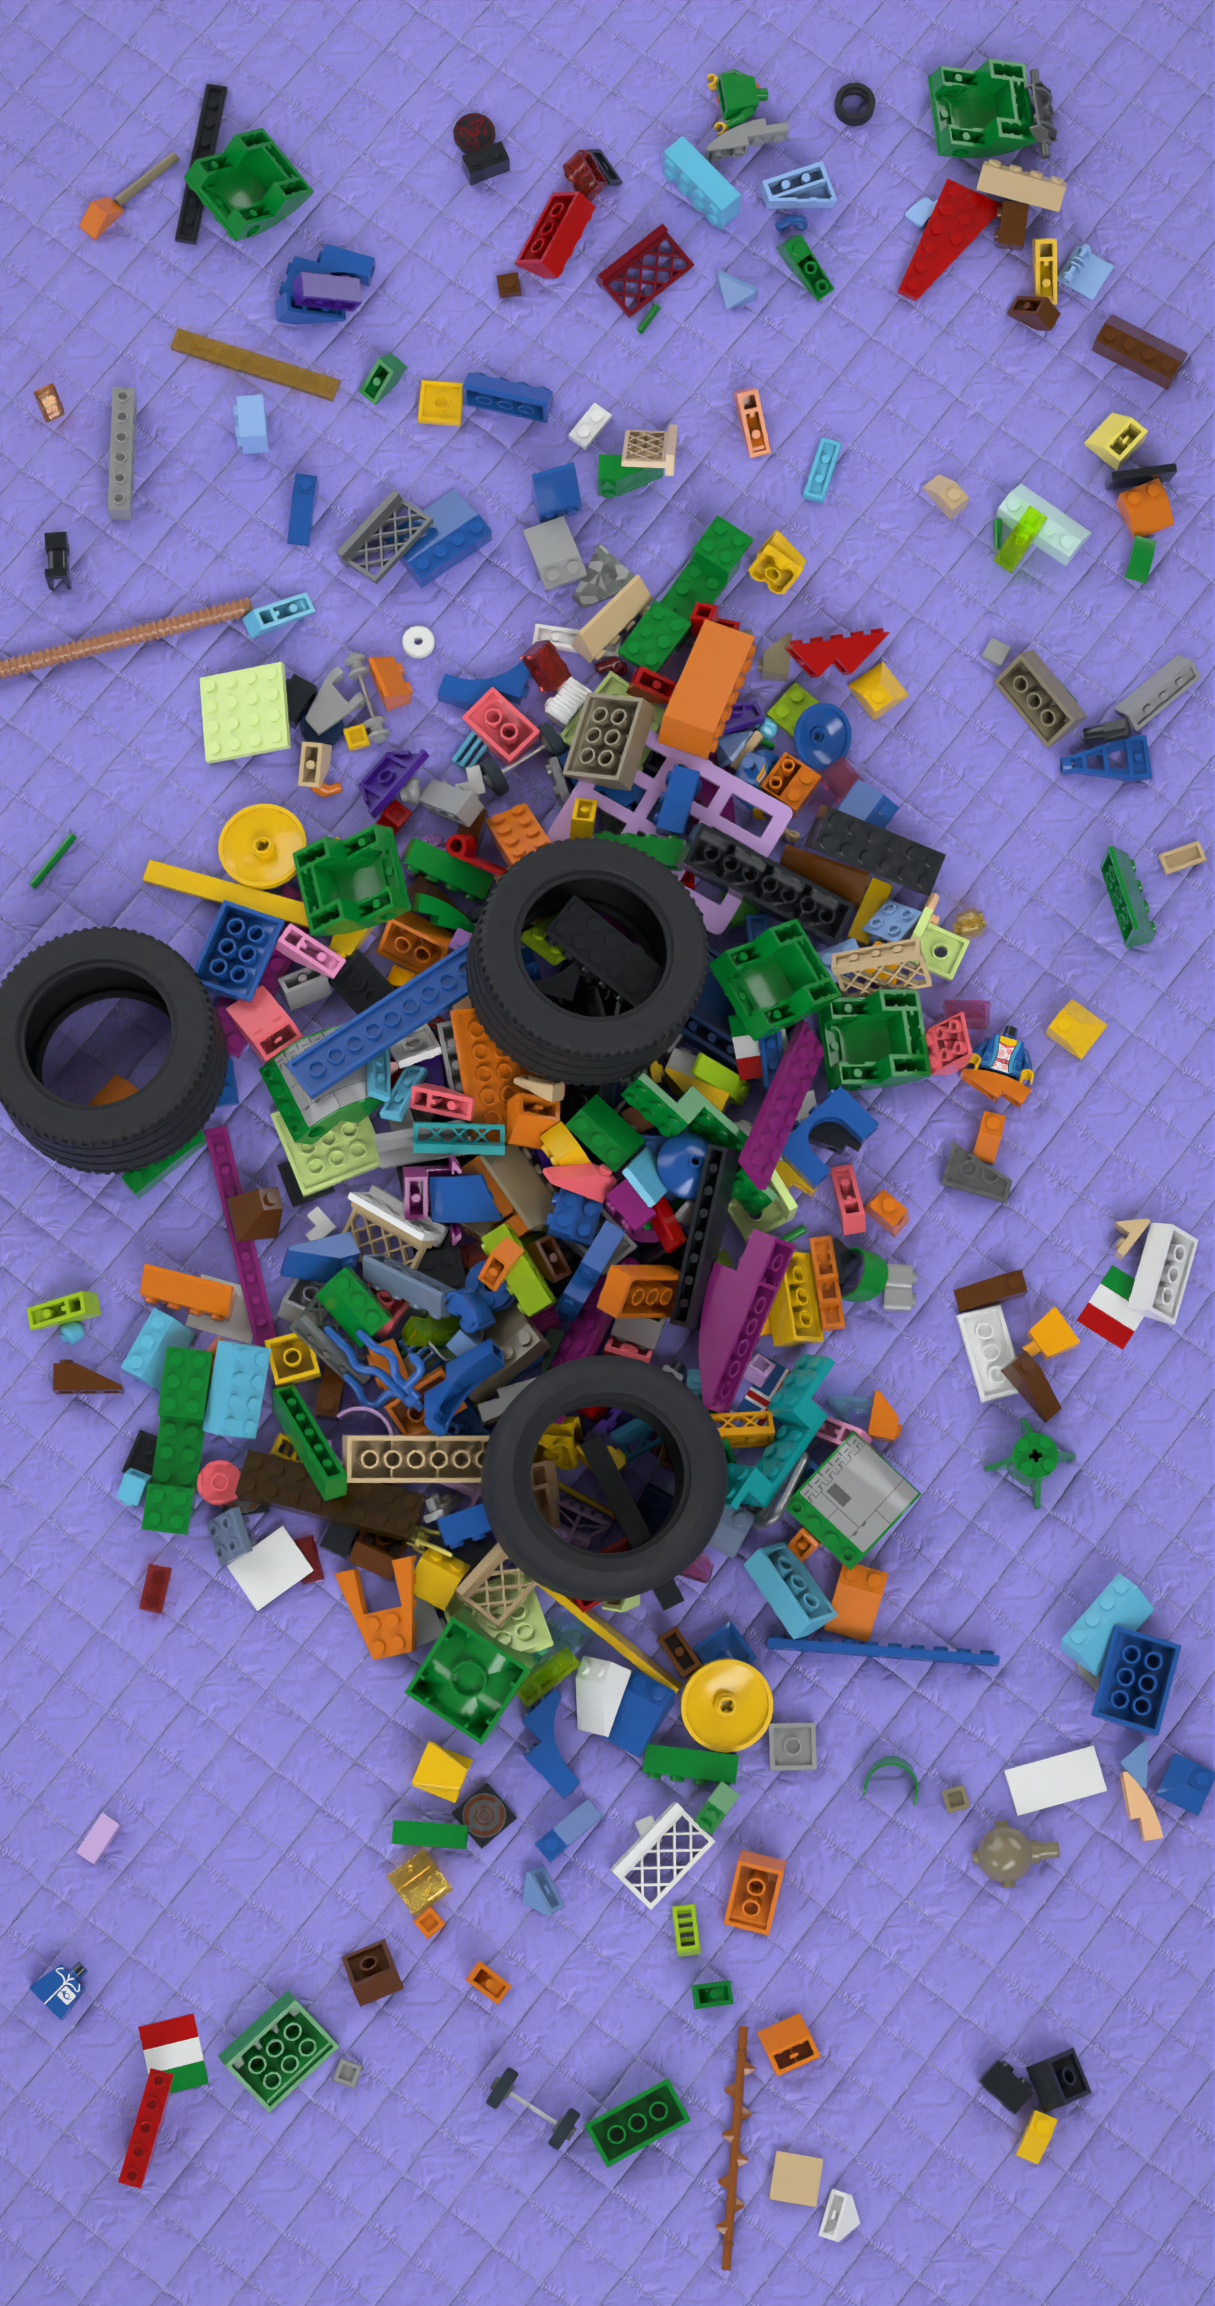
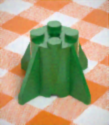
[984,1417,1076,1509]

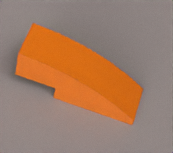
[959,1069,1032,1109]

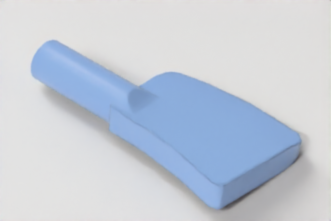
[905,197,938,229]

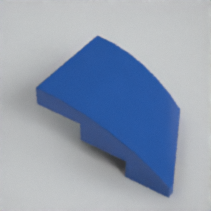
[429,1173,503,1223]

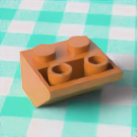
[760,752,822,818]
[507,1092,560,1150]
[756,2013,821,2077]

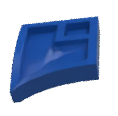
[693,1620,757,1664]
[1156,1753,1215,1816]

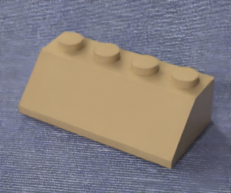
[976,159,1068,212]
[571,574,653,664]

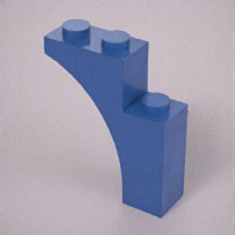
[279,244,376,295]
[438,656,537,710]
[554,1220,626,1322]
[424,1338,505,1437]
[522,1689,581,1799]

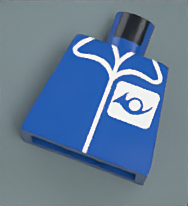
[29,1961,88,2020]

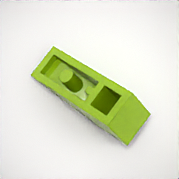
[690,1053,750,1106]
[26,1291,101,1331]

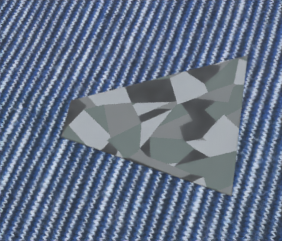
[573,543,635,608]

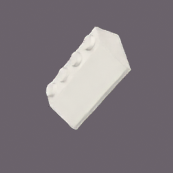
[1127,1223,1199,1325]

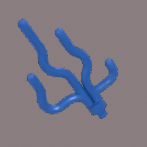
[323,1325,425,1413]

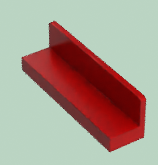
[650,1195,687,1253]

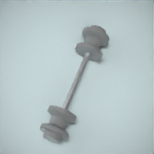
[344,652,390,744]

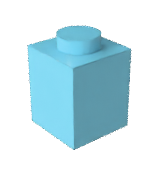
[116,1468,152,1507]

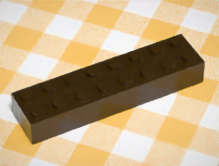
[235,1449,426,1544]

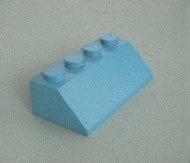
[744,1541,838,1640]
[1060,1573,1155,1677]

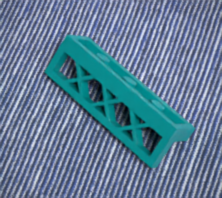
[413,1121,505,1155]

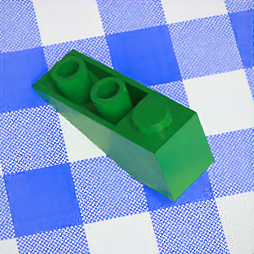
[776,234,834,301]

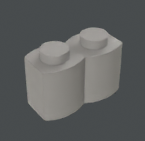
[883,1264,917,1313]

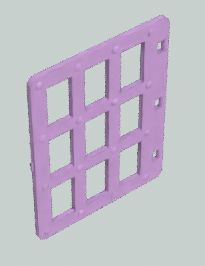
[547,729,792,936]

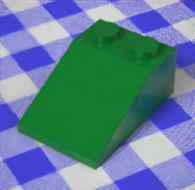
[598,454,664,498]

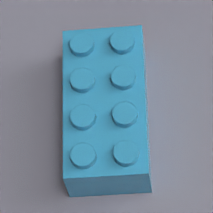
[663,136,741,230]
[203,1340,271,1439]

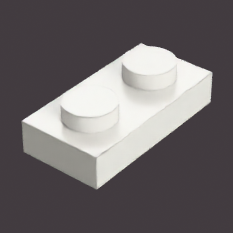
[568,403,612,450]

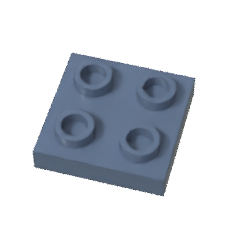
[206,1507,256,1566]

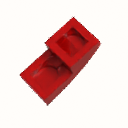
[375,799,412,837]

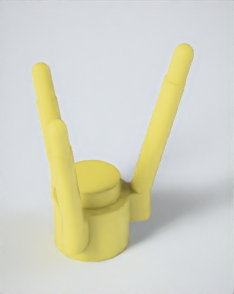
[406,1526,453,1557]

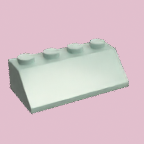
[996,484,1092,567]

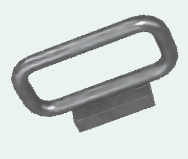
[746,1451,809,1529]

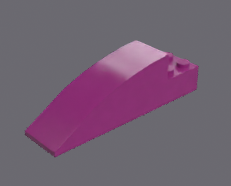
[698,1229,796,1413]

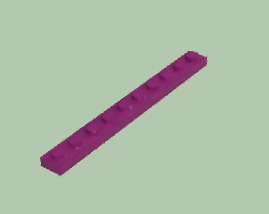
[204,1125,277,1346]

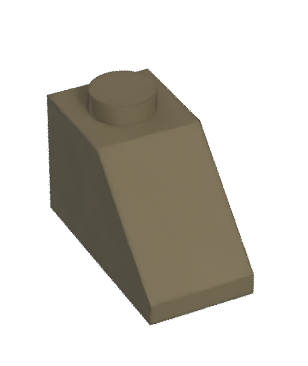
[758,633,792,682]

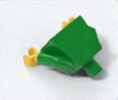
[707,69,768,136]

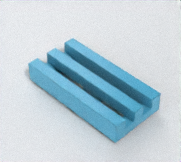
[452,731,488,771]

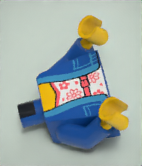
[734,749,780,820]
[966,1026,1034,1085]

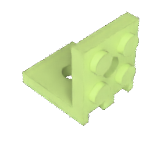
[907,907,970,982]
[728,1170,798,1244]

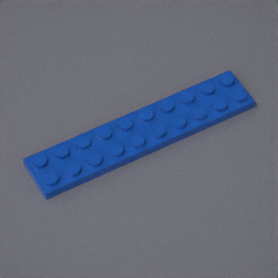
[285,940,470,1100]

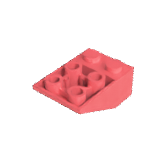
[225,985,303,1065]
[925,1012,973,1075]

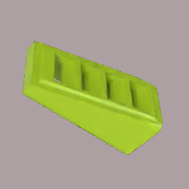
[672,1904,701,1957]

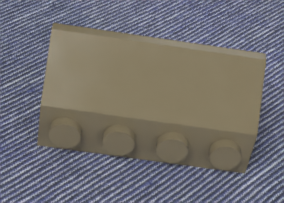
[993,649,1087,748]

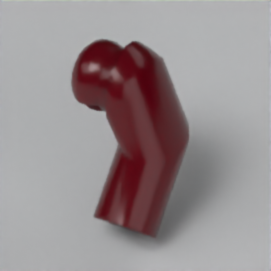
[595,657,628,675]

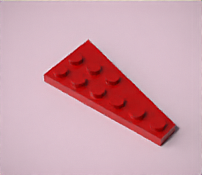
[897,178,1002,302]

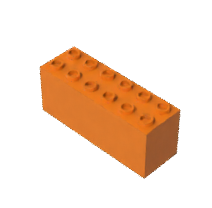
[657,619,756,760]

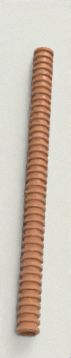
[0,596,253,679]

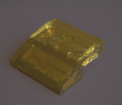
[386,1849,453,1917]

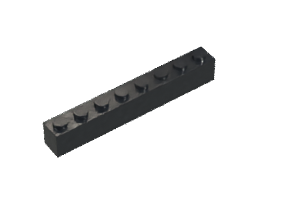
[669,1144,741,1329]

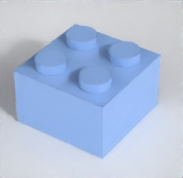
[233,394,269,454]

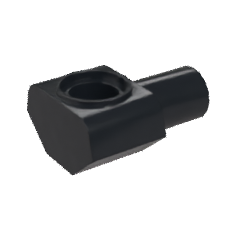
[1083,718,1132,743]

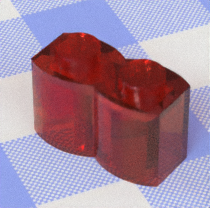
[563,150,608,201]

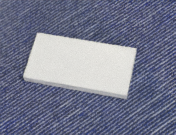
[956,1304,1019,1403]
[1004,1745,1107,1816]

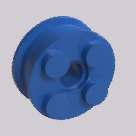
[465,1260,517,1312]

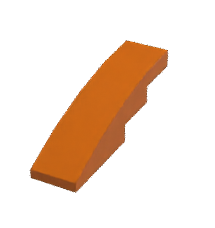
[809,1235,845,1332]

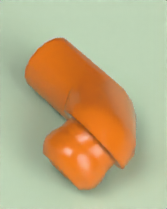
[310,782,342,798]

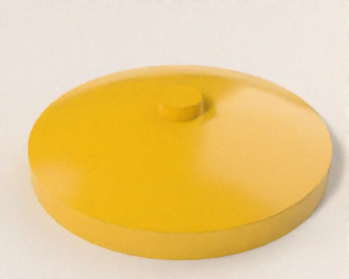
[218,804,308,890]
[680,1658,773,1753]

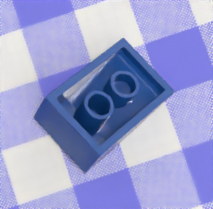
[532,462,582,523]
[280,1231,361,1283]
[599,1670,675,1758]

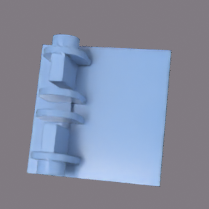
[1057,244,1114,301]
[862,899,922,943]

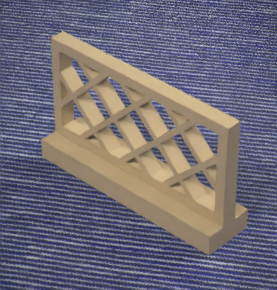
[621,424,678,476]
[832,937,932,997]
[342,1201,434,1270]
[455,1543,538,1628]

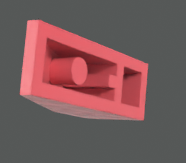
[410,1083,475,1121]
[542,1163,617,1203]
[830,1164,866,1235]

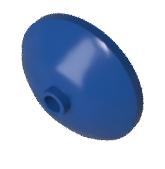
[794,703,852,770]
[656,1133,713,1200]

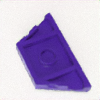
[358,749,430,819]

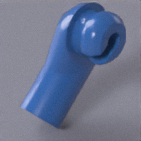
[775,215,808,233]

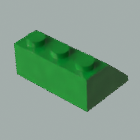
[565,1094,646,1174]
[315,1266,395,1348]

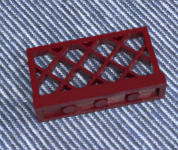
[595,223,694,318]

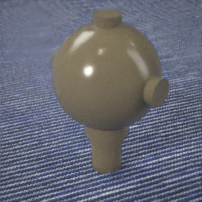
[971,1821,1060,1888]

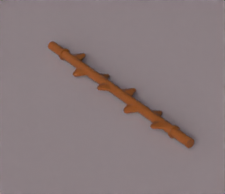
[715,2026,755,2271]

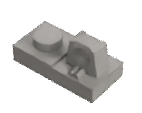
[423,1492,462,1523]

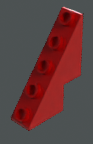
[784,628,889,678]
[118,2068,174,2189]

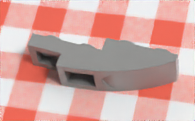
[705,118,789,161]

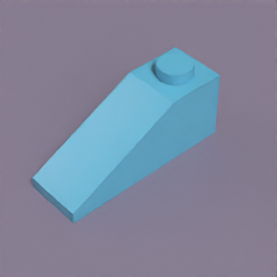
[242,592,316,639]

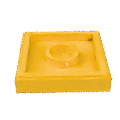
[417,380,463,426]

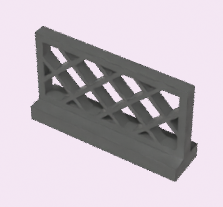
[336,490,434,585]
[289,1286,382,1385]

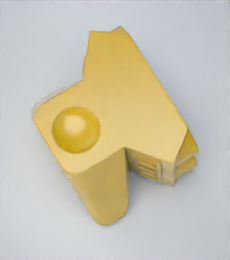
[748,530,807,595]
[532,1416,584,1470]
[412,1741,473,1803]

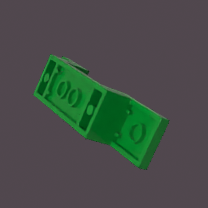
[618,515,754,673]
[621,1072,778,1217]
[141,1346,213,1535]

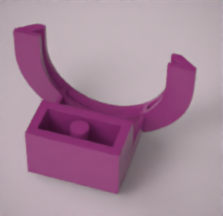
[403,1153,461,1246]
[603,1159,684,1243]

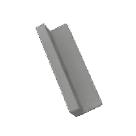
[1114,655,1201,731]
[374,1119,468,1169]

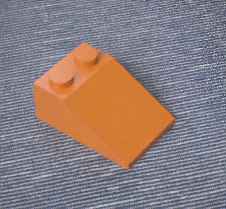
[824,1563,889,1642]
[723,1849,787,1936]

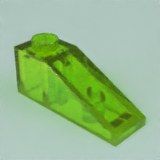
[516,1646,581,1708]

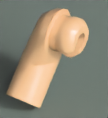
[924,893,940,926]

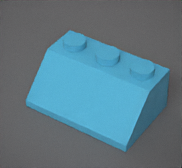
[121,1308,197,1392]

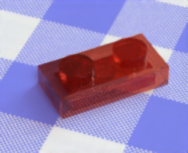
[139,1564,173,1614]

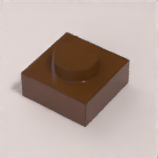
[496,272,521,299]

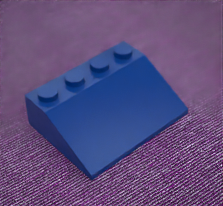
[383,489,492,588]
[194,900,286,1002]
[1091,1625,1182,1737]

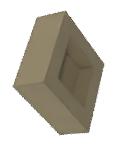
[941,1785,970,1814]

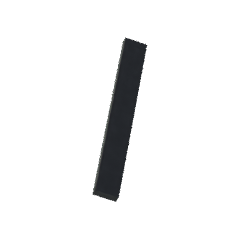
[175,84,228,245]
[579,1435,685,1611]

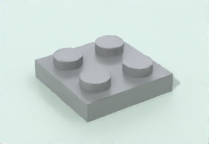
[768,1723,817,1771]

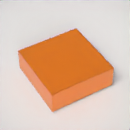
[413,1906,446,1939]

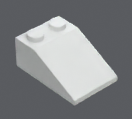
[576,1656,631,1737]

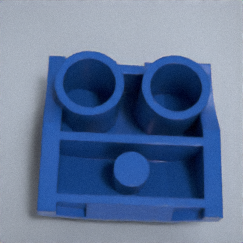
[445,1286,497,1333]

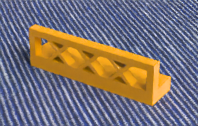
[710,1411,775,1448]

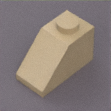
[922,474,969,520]
[298,742,332,788]

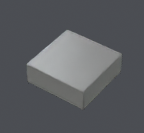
[981,638,1011,668]
[332,2058,363,2089]

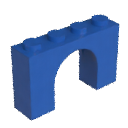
[780,1086,879,1190]

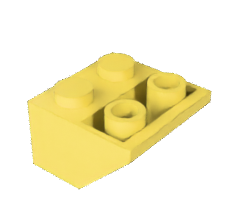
[1084,413,1148,471]

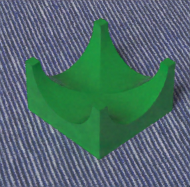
[404,1605,542,1745]

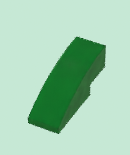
[411,893,475,934]
[392,1820,469,1849]

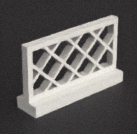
[348,1185,450,1247]
[609,1801,716,1910]

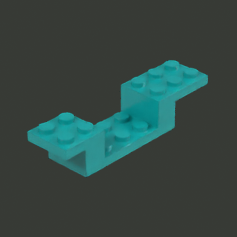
[724,1354,835,1510]

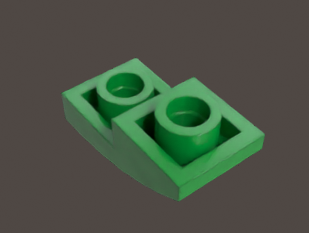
[1124,535,1157,584]

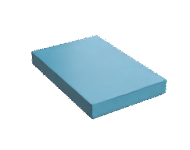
[622,1146,668,1207]

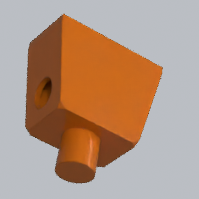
[863,1189,909,1237]

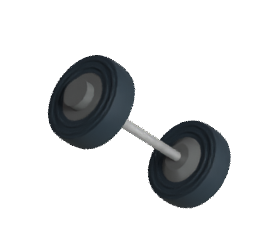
[479,722,566,797]
[486,2067,580,2150]

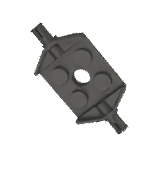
[1024,69,1058,159]

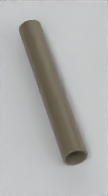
[114,152,179,207]

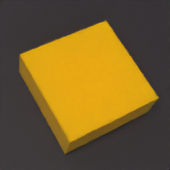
[343,723,371,752]

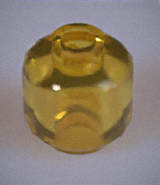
[952,908,987,940]

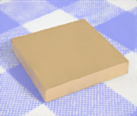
[769,2151,824,2207]

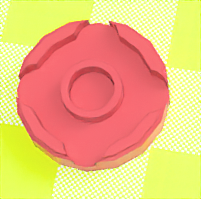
[197,1460,241,1506]

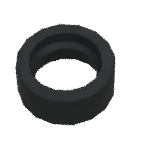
[834,82,875,126]

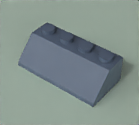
[363,1254,457,1319]
[665,1475,755,1559]

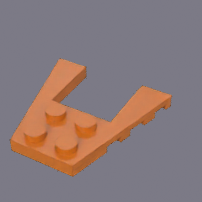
[334,1555,417,1660]

